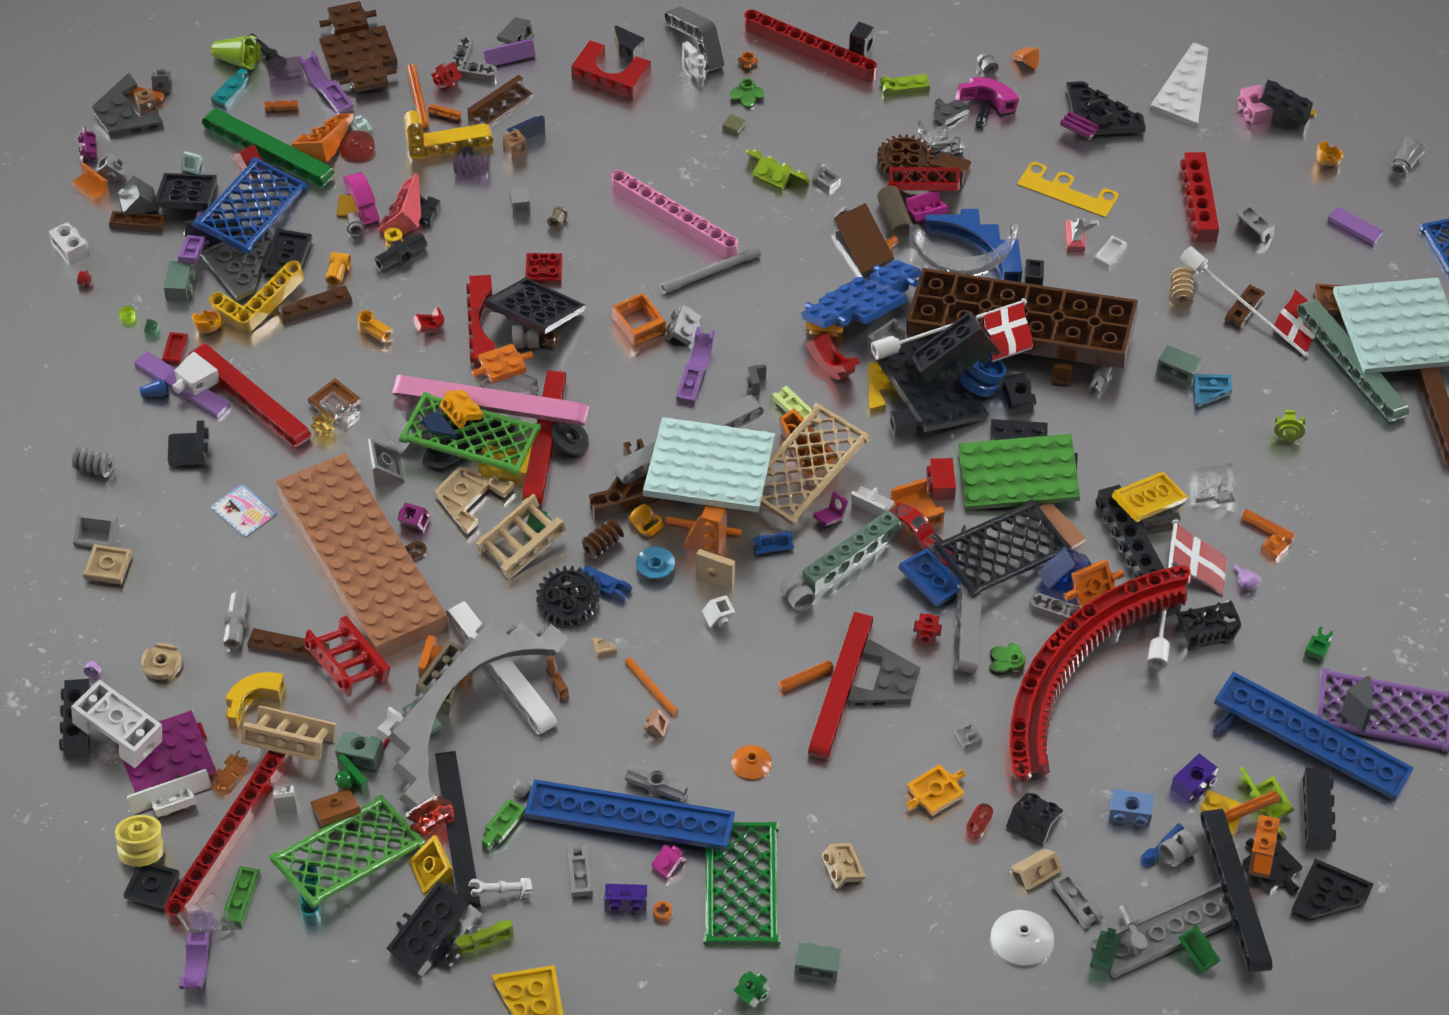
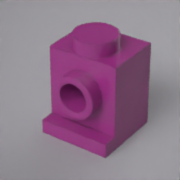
[397,502,431,533]

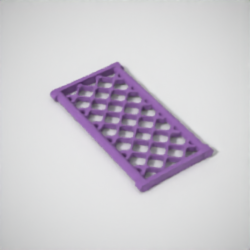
[1317,668,1449,753]

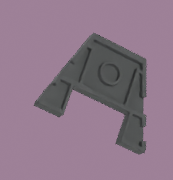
[91,73,163,136]
[848,639,921,705]

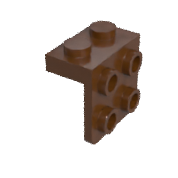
[928,153,971,187]

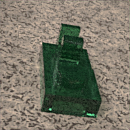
[1090,927,1122,974]

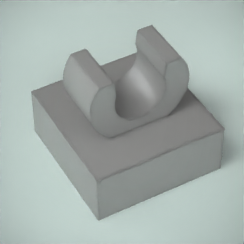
[955,723,982,750]

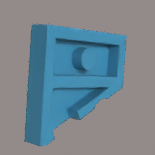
[1193,374,1233,407]

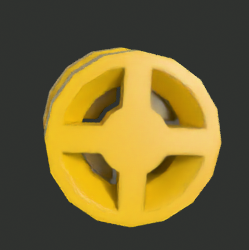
[384,228,403,249]

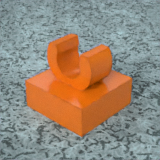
[1261,534,1289,560]

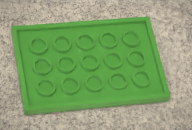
[958,434,1080,511]

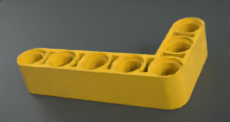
[404,110,494,159]
[209,261,304,333]

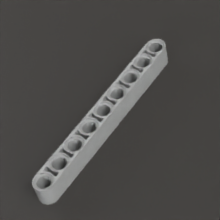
[612,395,764,484]
[954,524,983,674]

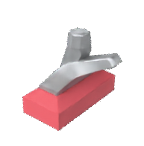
[1065,215,1099,252]

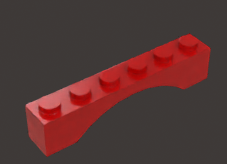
[466,275,495,369]

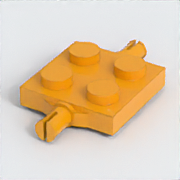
[906,764,966,816]

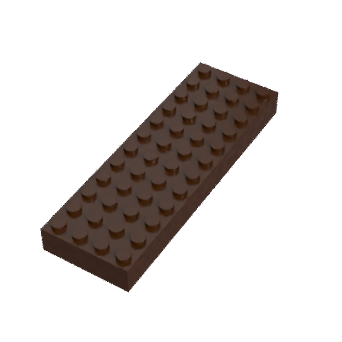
[906,268,1138,369]

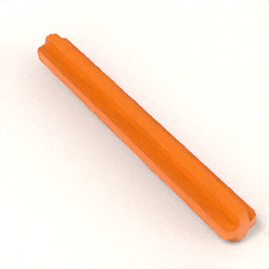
[407,64,429,128]

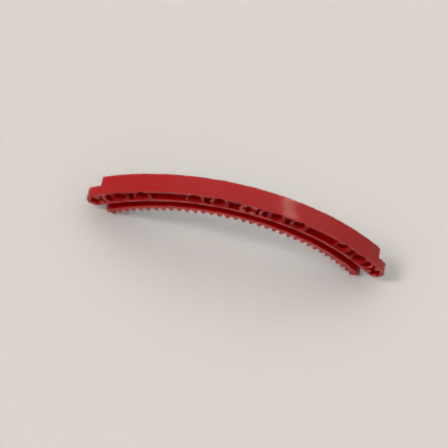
[1010,565,1191,782]

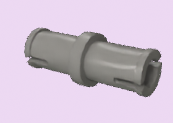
[1088,365,1113,394]

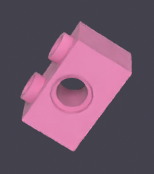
[1238,84,1274,124]

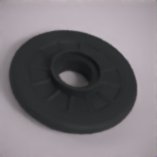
[552,422,589,455]

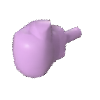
[1234,565,1261,591]

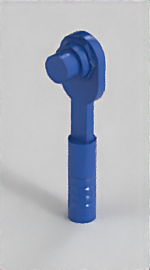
[1140,823,1184,867]

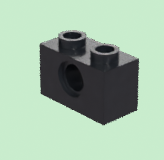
[849,22,874,58]
[1002,373,1036,416]

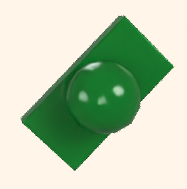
[335,754,369,795]
[1178,925,1221,973]

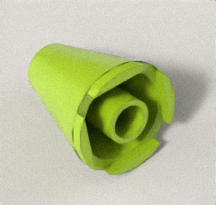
[210,35,260,70]

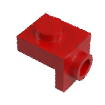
[413,308,445,333]

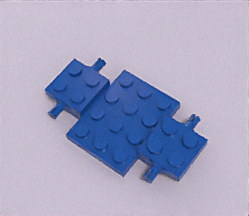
[801,260,921,328]

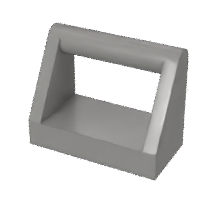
[73,511,120,548]

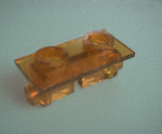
[211,750,248,792]

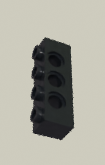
[59,678,91,759]

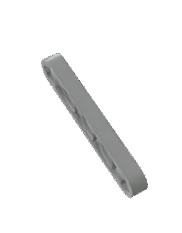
[1029,593,1121,638]

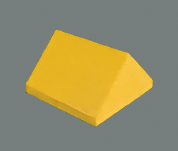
[408,835,454,894]

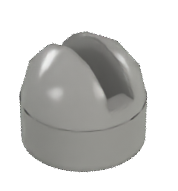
[514,780,531,797]

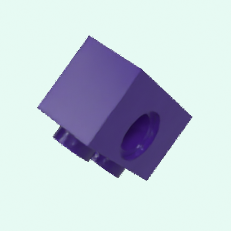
[1171,753,1218,803]

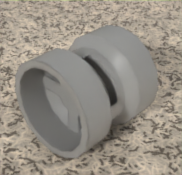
[977,51,999,75]

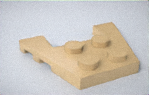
[434,467,515,535]

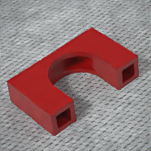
[571,40,651,99]

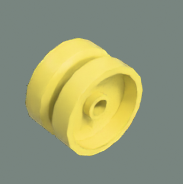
[115,815,164,867]

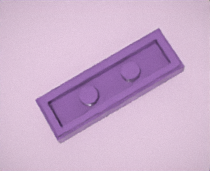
[483,39,536,66]
[1328,207,1383,245]

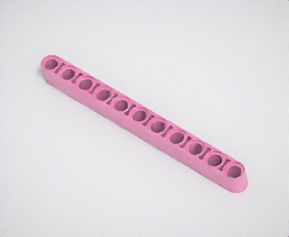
[392,375,589,426]

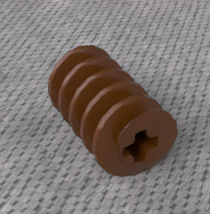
[582,519,624,560]

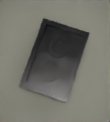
[1260,79,1313,125]
[262,228,313,274]

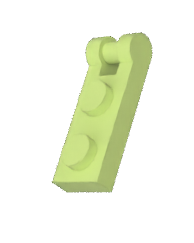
[770,386,816,425]

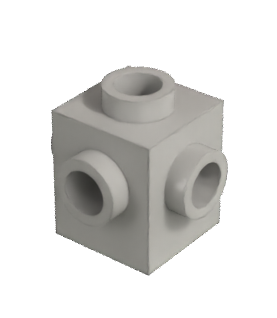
[96,152,126,184]

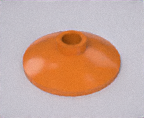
[731,745,772,780]

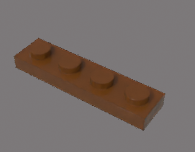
[277,285,352,324]
[247,628,330,663]

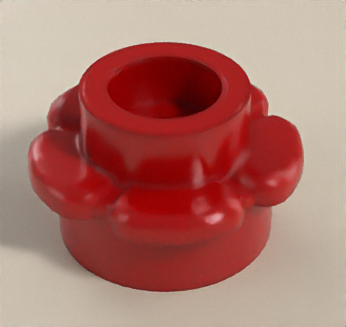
[77,270,92,288]

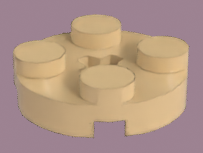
[141,643,182,680]

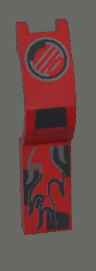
[889,501,959,569]

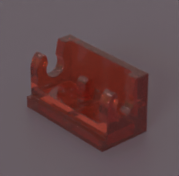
[406,794,454,837]

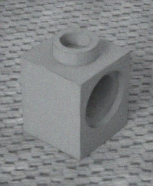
[510,186,531,215]

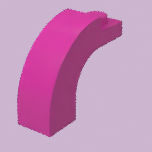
[955,77,1019,114]
[343,172,380,225]

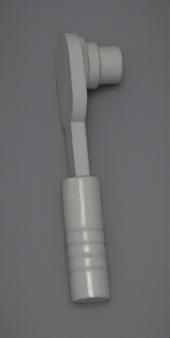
[1119,904,1148,955]

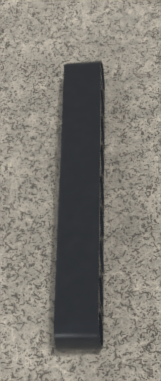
[435,751,481,909]
[1200,808,1273,974]

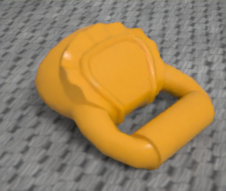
[628,504,664,537]

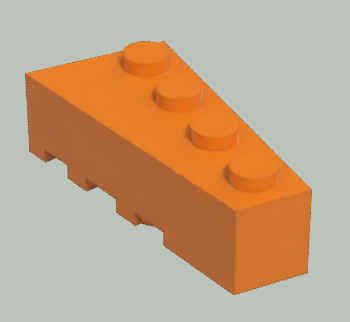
[779,408,839,489]

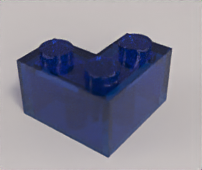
[1037,547,1092,593]

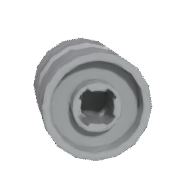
[512,325,539,349]
[780,574,816,611]
[1159,829,1199,867]

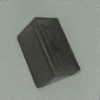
[1140,510,1181,535]

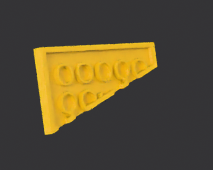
[491,965,564,1015]

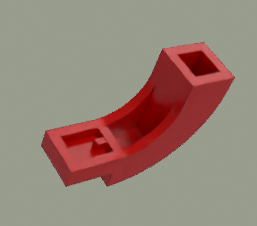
[806,333,860,380]

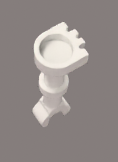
[468,878,533,899]

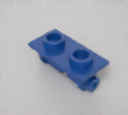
[752,530,794,555]

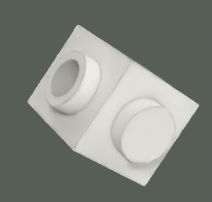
[702,595,735,628]

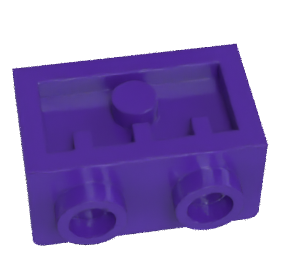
[604,884,647,912]

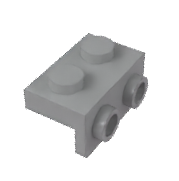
[665,305,701,346]

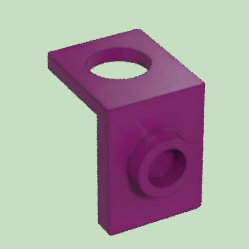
[813,491,848,526]

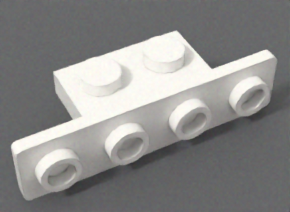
[127,769,211,817]

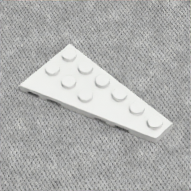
[1150,42,1209,128]

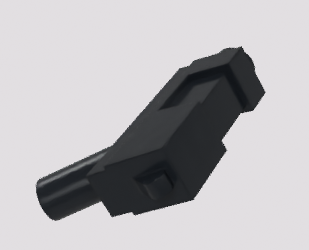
[419,195,441,227]

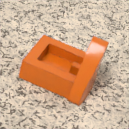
[1012,47,1039,69]

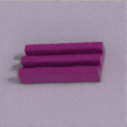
[1060,111,1099,140]

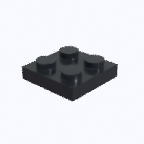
[123,863,180,909]

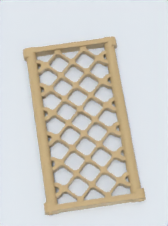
[761,403,871,526]

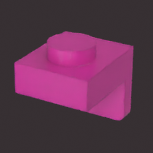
[651,845,687,878]

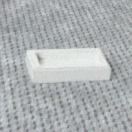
[1093,236,1127,269]

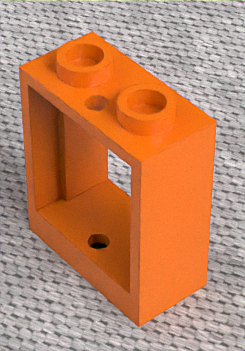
[612,293,666,347]

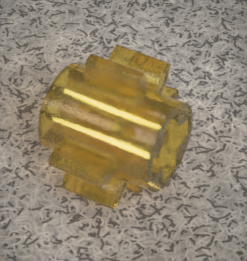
[311,412,335,436]

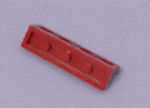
[887,167,960,191]

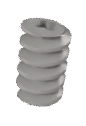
[72,445,115,478]

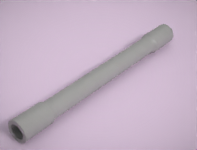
[661,246,761,294]

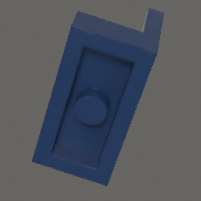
[506,115,545,140]

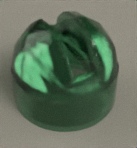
[144,319,159,334]

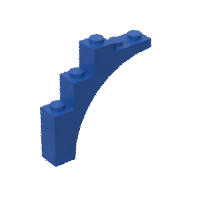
[925,209,1023,282]

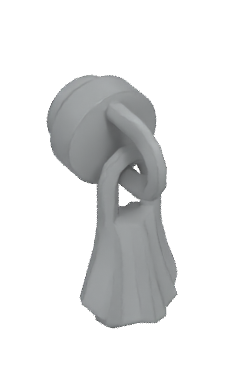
[929,135,965,156]

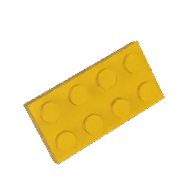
[1111,471,1188,522]

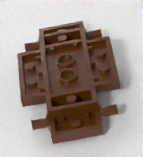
[319,1,398,93]

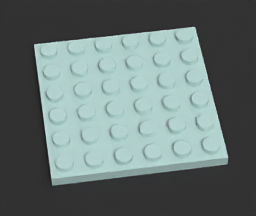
[1333,278,1449,374]
[643,417,775,513]

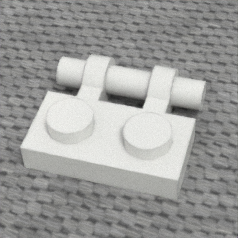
[682,41,706,84]

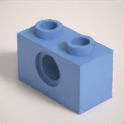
[1109,789,1154,826]

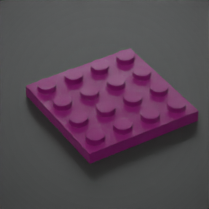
[115,710,218,793]

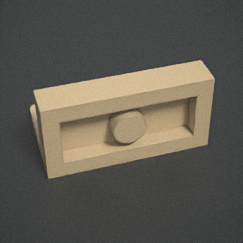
[1011,849,1063,890]

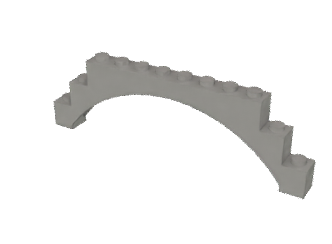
[388,620,569,815]

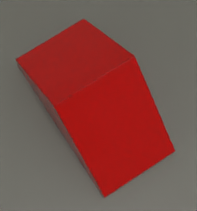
[231,145,263,177]

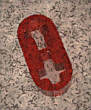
[966,803,993,840]

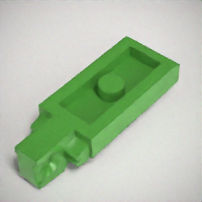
[481,799,526,851]

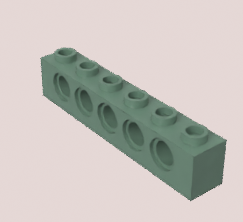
[802,510,901,595]

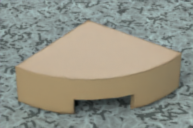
[592,638,617,658]

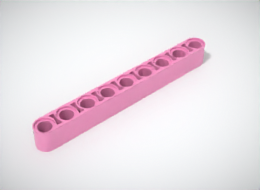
[611,170,738,259]

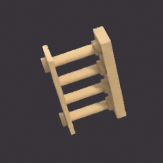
[475,494,567,580]
[241,705,336,762]

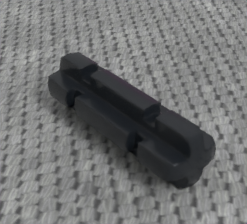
[975,99,992,127]

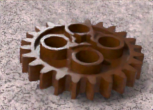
[877,134,934,181]

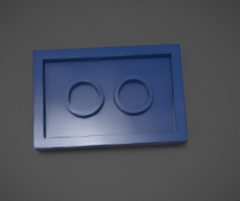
[898,548,962,607]

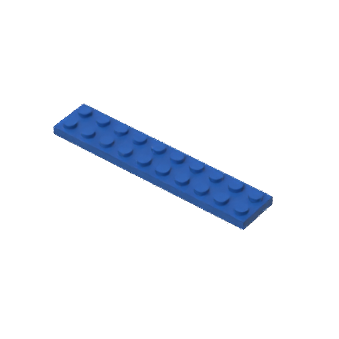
[1214,671,1414,800]
[524,779,735,851]

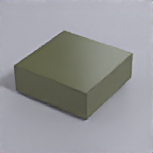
[722,114,746,135]

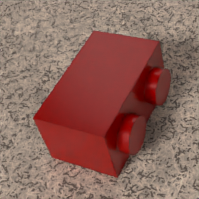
[926,458,956,500]

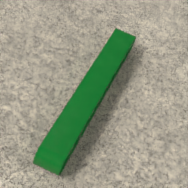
[201,108,335,188]

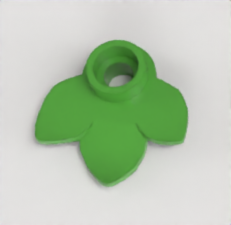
[730,78,764,107]
[989,643,1026,672]

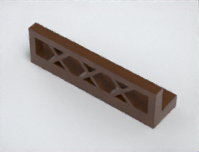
[467,75,533,126]

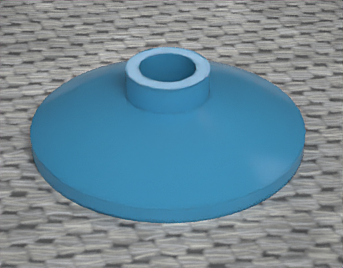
[636,546,675,579]

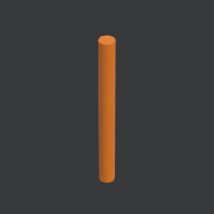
[665,516,742,537]
[625,657,678,716]

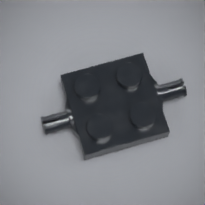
[1243,838,1303,894]

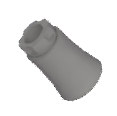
[1391,138,1425,176]

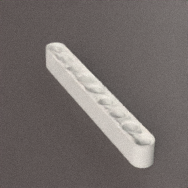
[446,601,558,735]

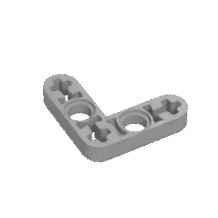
[449,36,497,81]

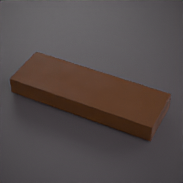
[109,211,166,232]

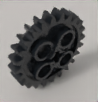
[536,566,600,626]

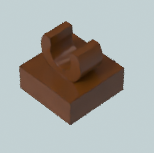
[1052,363,1073,385]

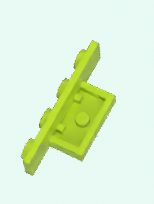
[746,149,810,190]
[1240,767,1295,839]

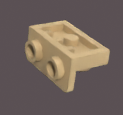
[822,843,866,889]

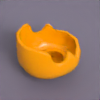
[1316,141,1343,166]
[192,309,222,334]

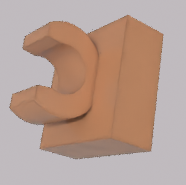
[643,709,669,738]

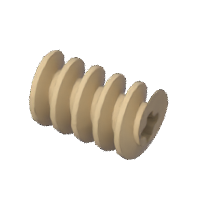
[1171,267,1194,308]

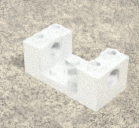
[71,679,162,768]

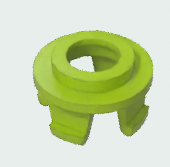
[1274,410,1306,441]

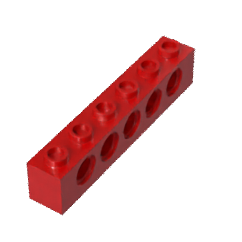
[1180,152,1219,242]

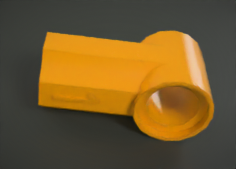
[325,252,351,287]
[358,310,393,343]

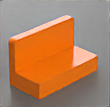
[72,163,109,204]

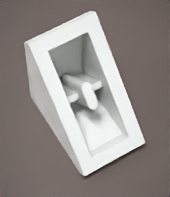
[273,783,297,814]

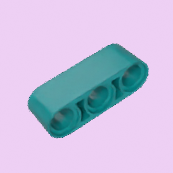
[298,864,321,926]

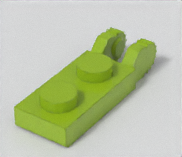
[455,919,514,956]

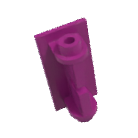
[77,126,97,163]

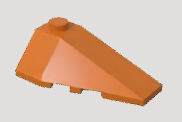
[291,113,354,163]

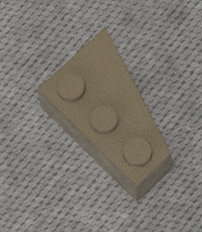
[415,640,465,715]

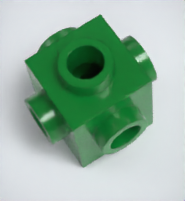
[733,971,771,1007]

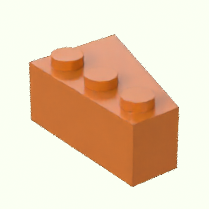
[682,505,727,556]

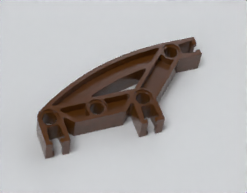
[589,439,661,521]

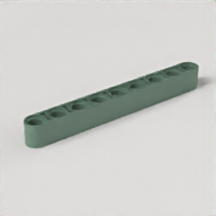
[1297,299,1409,422]

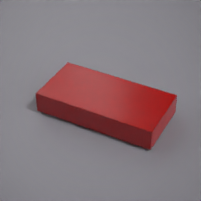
[161,332,188,366]

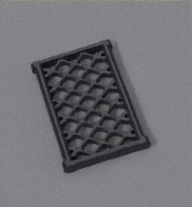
[934,499,1072,598]

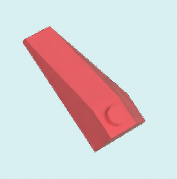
[378,173,421,235]

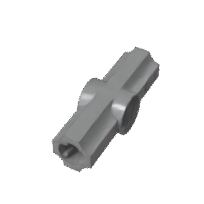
[223,591,249,649]
[625,764,688,802]

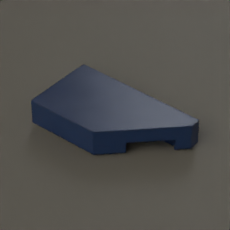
[422,411,457,439]

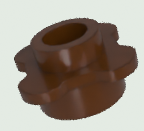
[539,330,559,347]

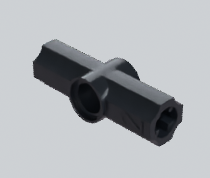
[374,233,428,271]

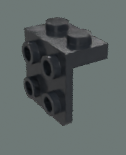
[167,420,210,466]
[1006,793,1063,845]

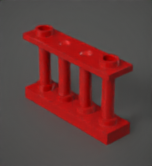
[304,616,391,697]

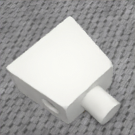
[172,351,220,395]

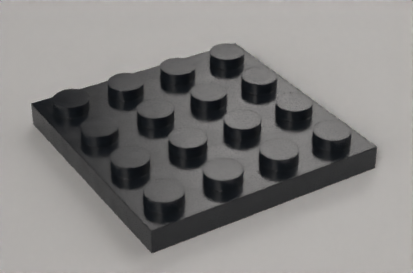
[484,277,586,335]

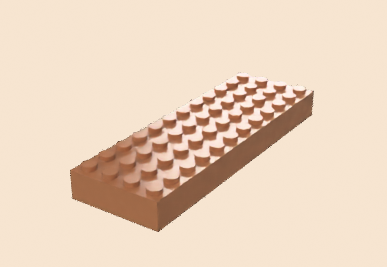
[276,452,449,658]

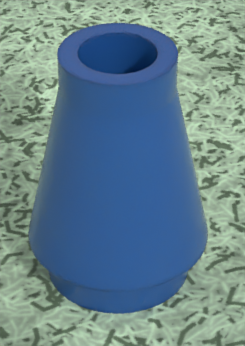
[140,379,169,398]

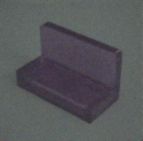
[266,56,304,83]

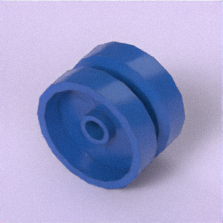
[958,353,1006,397]

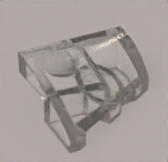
[176,893,236,933]

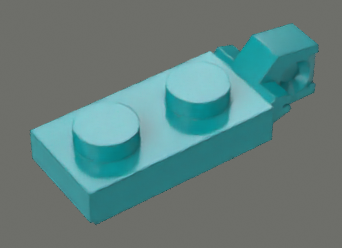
[211,68,249,108]

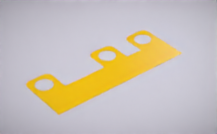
[1017,162,1119,217]

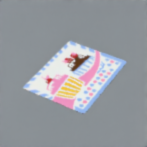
[211,484,277,537]

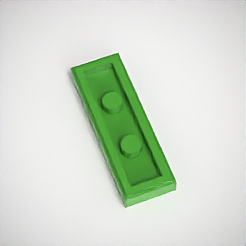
[221,866,261,927]

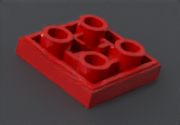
[525,253,563,284]

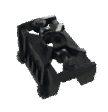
[1176,600,1241,650]

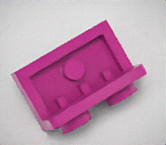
[906,191,948,222]

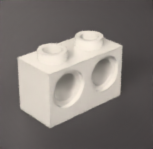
[49,222,89,265]

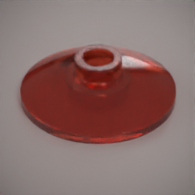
[340,130,375,162]

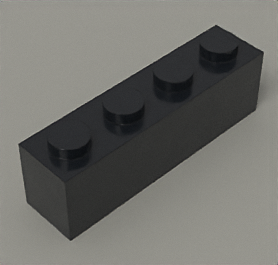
[1302,767,1336,850]

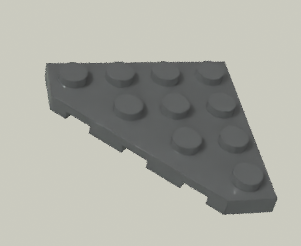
[201,222,273,301]

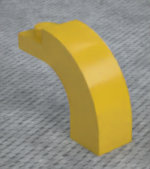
[226,672,285,729]

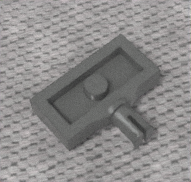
[933,98,970,126]

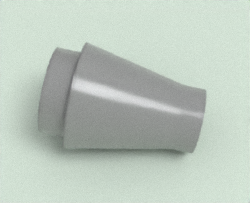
[347,212,364,237]

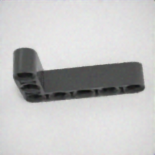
[664,6,724,73]

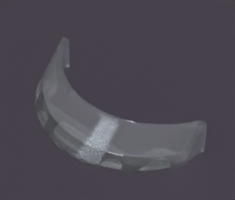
[909,224,1019,276]

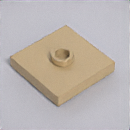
[83,544,133,585]
[696,549,735,589]

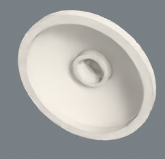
[991,910,1054,968]

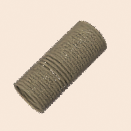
[877,186,913,239]

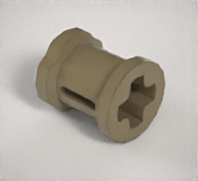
[547,206,568,230]

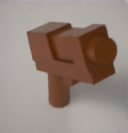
[546,656,569,701]

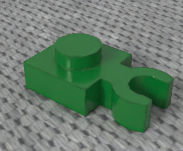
[1304,627,1333,661]

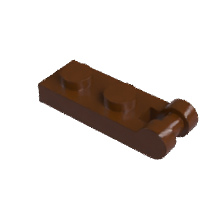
[1225,284,1265,328]

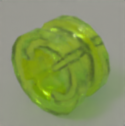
[119,306,136,323]

